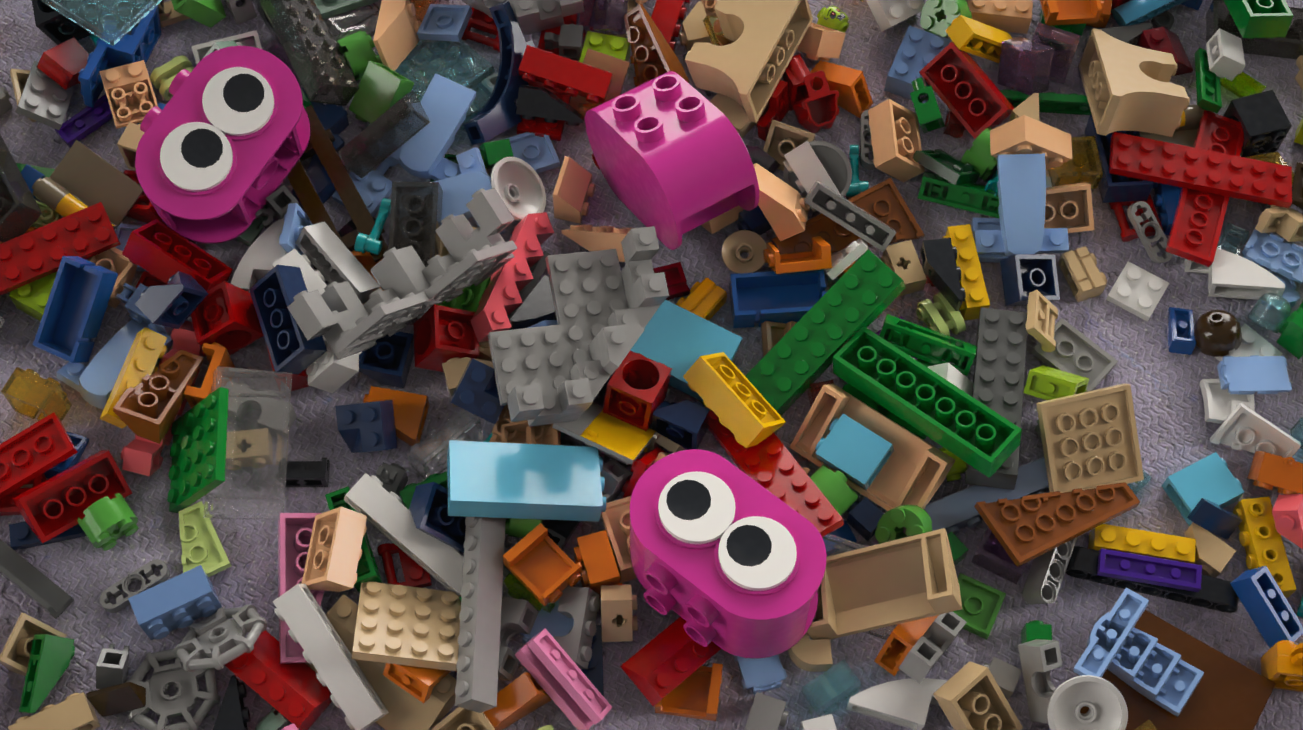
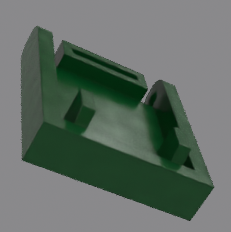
[913,149,980,185]

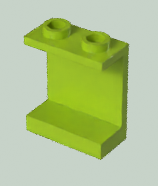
[1023,365,1089,400]

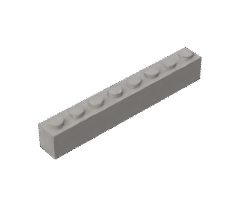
[455,517,506,713]

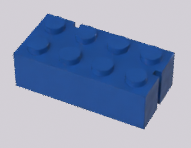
[33,256,118,363]
[729,269,827,329]

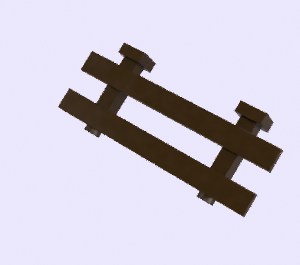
[287,105,389,270]

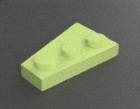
[178,501,232,577]

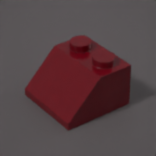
[1136,27,1193,77]

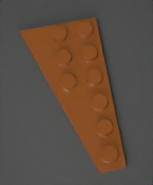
[771,177,925,254]
[974,482,1140,567]

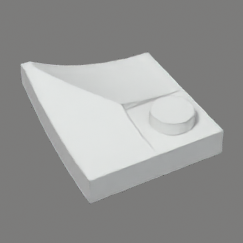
[825,238,868,280]
[1199,378,1255,424]

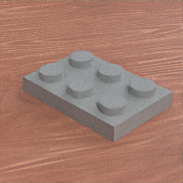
[15,61,76,130]
[1031,318,1118,392]

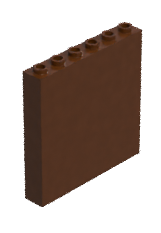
[1080,610,1276,730]

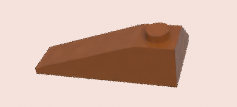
[624,4,690,87]
[113,350,204,444]

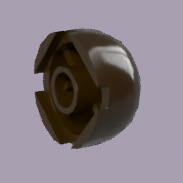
[1193,310,1242,357]

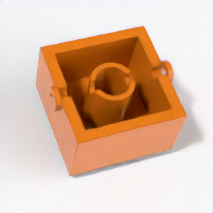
[1247,451,1303,495]
[573,530,623,598]

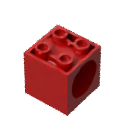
[191,281,264,355]
[414,304,479,372]
[603,351,672,432]

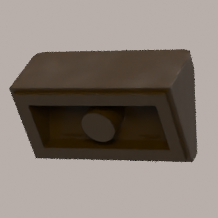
[86,682,146,717]

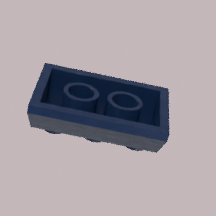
[409,482,466,553]

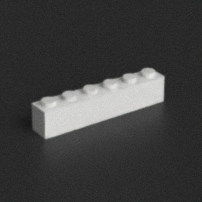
[344,473,464,596]
[273,584,389,730]

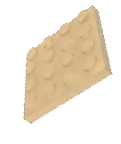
[1036,383,1144,493]
[351,582,461,671]

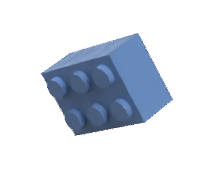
[884,26,950,103]
[128,565,222,640]

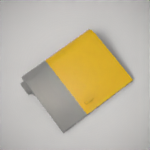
[552,403,657,464]

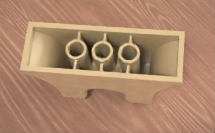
[685,0,813,123]
[1078,28,1190,137]

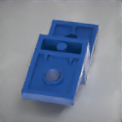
[78,3,161,108]

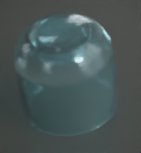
[1248,293,1292,334]

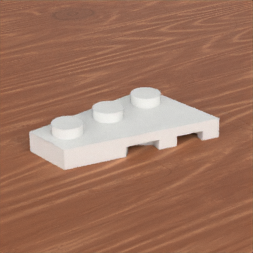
[1210,403,1301,460]

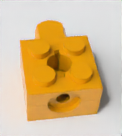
[1261,640,1303,692]

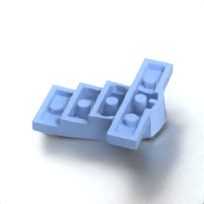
[375,73,476,181]
[391,147,506,241]
[973,153,1069,257]
[57,320,173,409]
[1073,588,1204,717]

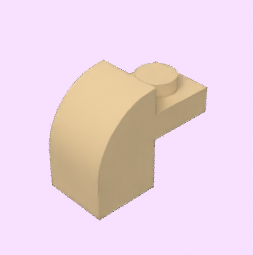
[1255,205,1303,242]
[788,632,833,672]

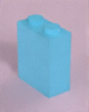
[815,413,894,490]
[1162,452,1244,526]

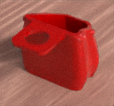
[793,70,840,134]

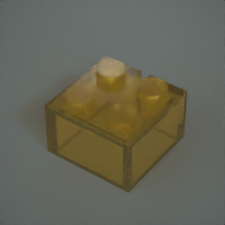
[1048,136,1103,189]
[1,367,72,422]

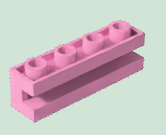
[515,628,613,730]

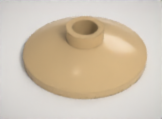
[721,230,767,274]

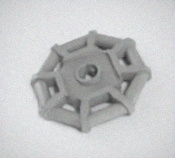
[174,604,267,673]
[125,648,220,730]

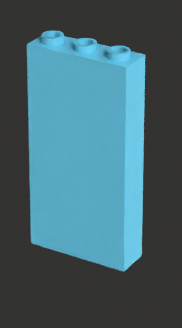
[630,300,742,402]
[447,440,606,522]

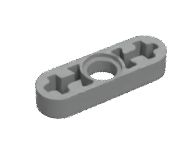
[860,109,876,170]
[1127,201,1173,264]
[100,559,170,613]

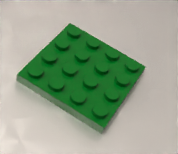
[167,387,229,513]

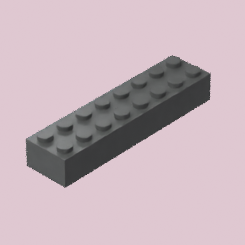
[964,307,1027,490]

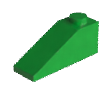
[19,634,75,714]

